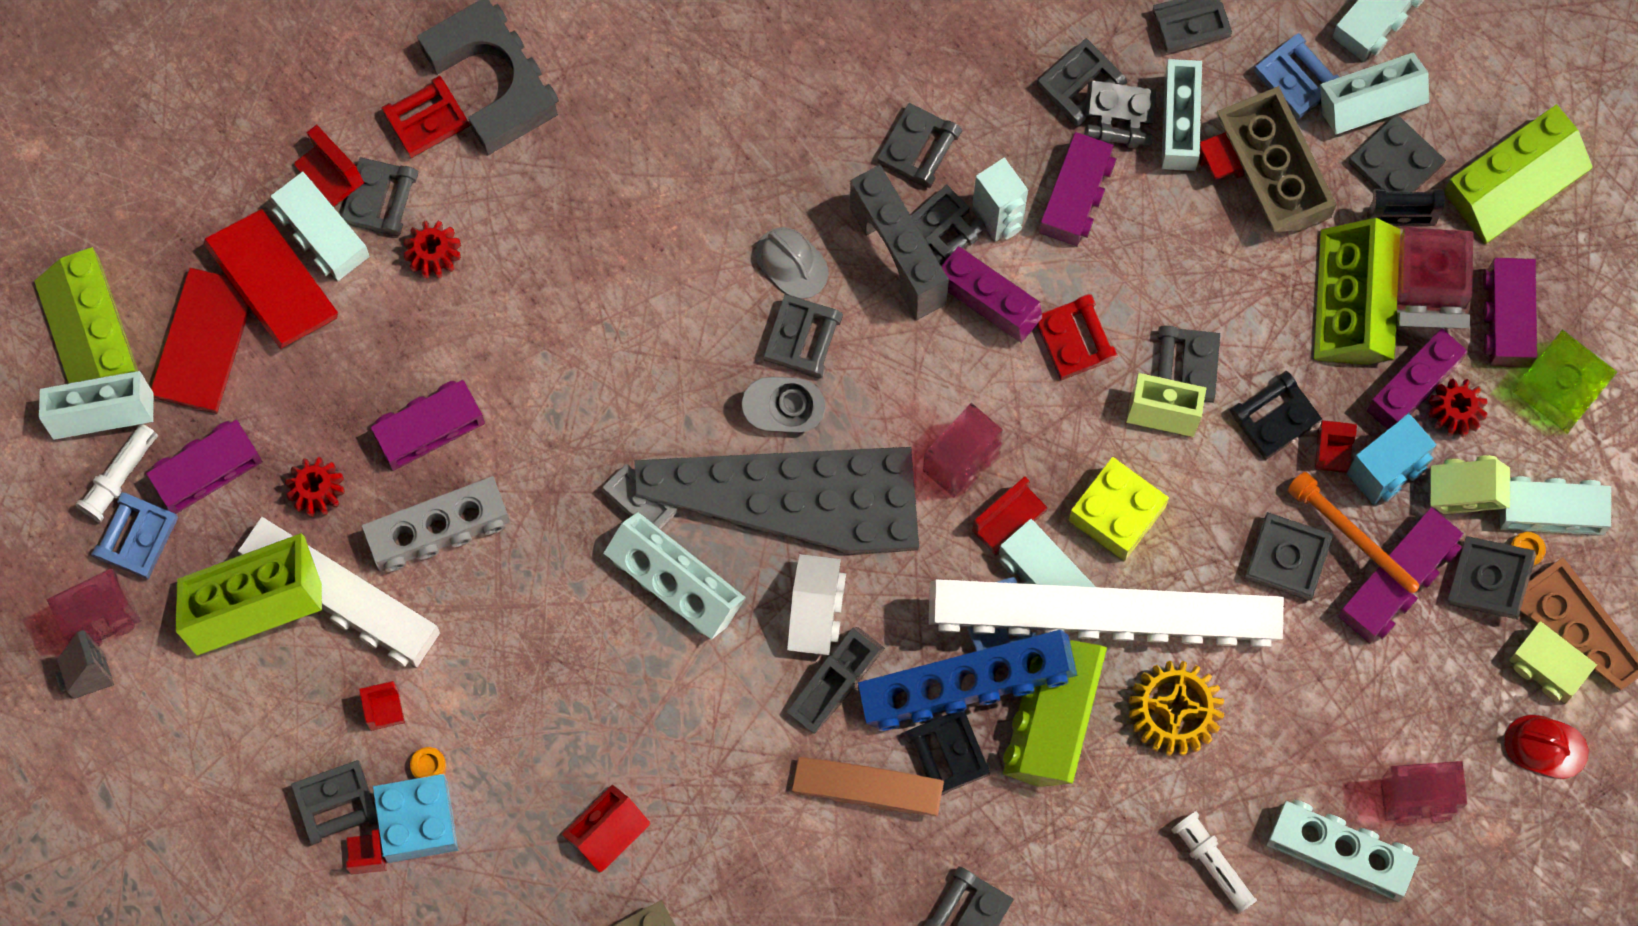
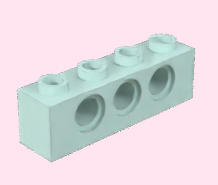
[603,512,746,640]
[1266,800,1420,902]

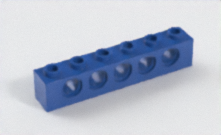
[858,629,1078,731]

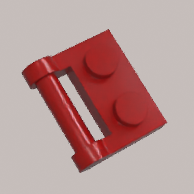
[381,75,470,158]
[1037,294,1118,381]

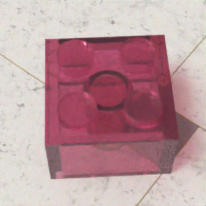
[1397,227,1474,309]
[923,403,1003,498]
[47,568,141,646]
[1380,761,1468,826]

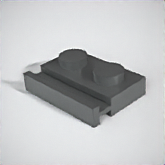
[1152,0,1232,54]

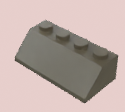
[1216,86,1337,232]

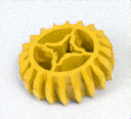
[1129,661,1224,756]

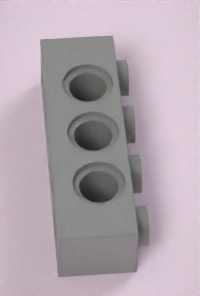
[362,476,510,572]

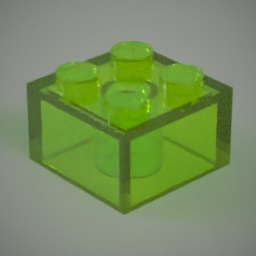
[1513,329,1617,434]

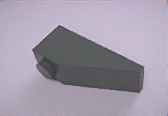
[55,630,114,699]

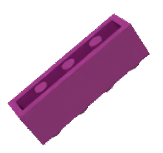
[1338,507,1464,643]

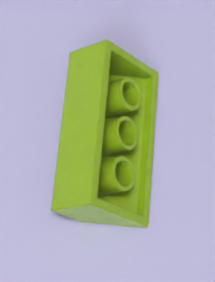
[1444,104,1593,245]
[1314,218,1401,365]
[34,247,138,384]
[176,533,322,656]
[1003,640,1107,787]

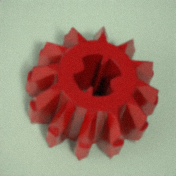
[403,220,461,279]
[1428,378,1488,438]
[285,457,345,517]

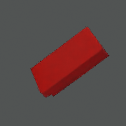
[294,124,364,206]
[972,476,1048,556]
[562,784,650,872]

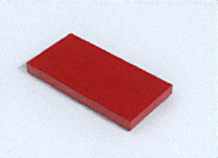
[204,209,339,349]
[151,267,250,414]

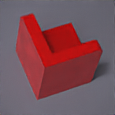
[1199,132,1245,179]
[1315,420,1357,473]
[359,681,405,731]
[346,829,387,875]

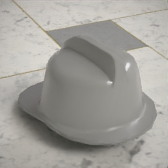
[755,227,829,299]
[742,376,826,432]

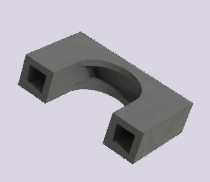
[417,0,559,155]
[850,165,949,321]

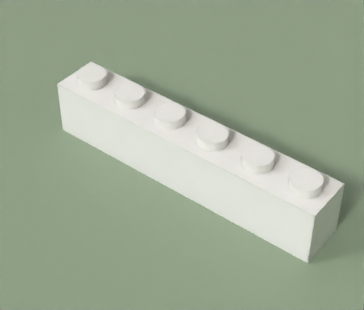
[238,517,440,668]

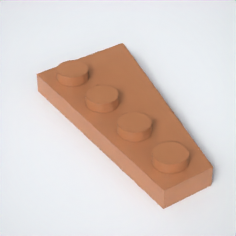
[1520,557,1638,691]

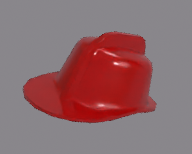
[1504,715,1589,779]

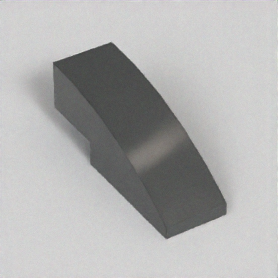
[787,627,885,734]

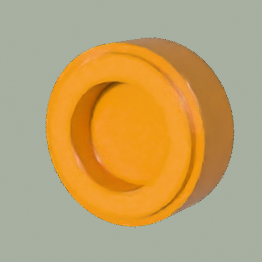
[1510,532,1546,567]
[410,747,447,779]

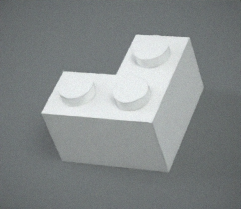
[787,554,846,655]

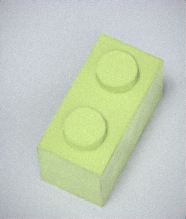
[1126,373,1206,437]
[1430,455,1510,514]
[1509,621,1597,704]

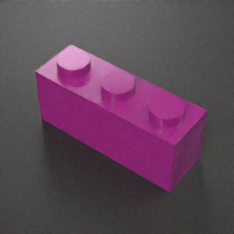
[1039,132,1117,247]
[941,246,1042,343]
[1483,258,1537,367]
[1367,328,1467,430]
[371,379,485,471]
[146,419,263,514]

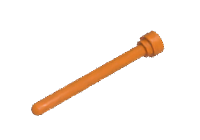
[1288,472,1419,593]

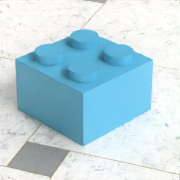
[1347,413,1437,505]
[373,774,459,863]

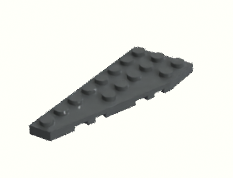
[634,447,919,554]

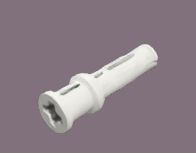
[75,424,158,522]
[1171,811,1257,914]

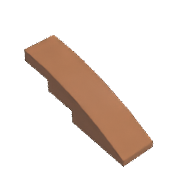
[792,757,944,816]

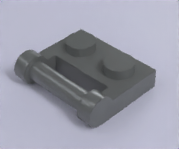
[1037,38,1128,127]
[877,103,963,188]
[342,157,419,236]
[764,294,843,379]
[1158,326,1221,402]
[291,760,378,845]
[924,866,1014,926]

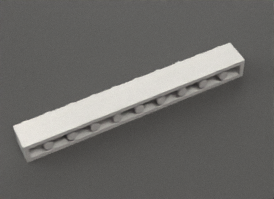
[929,579,1284,647]

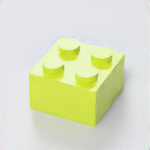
[1069,457,1169,562]

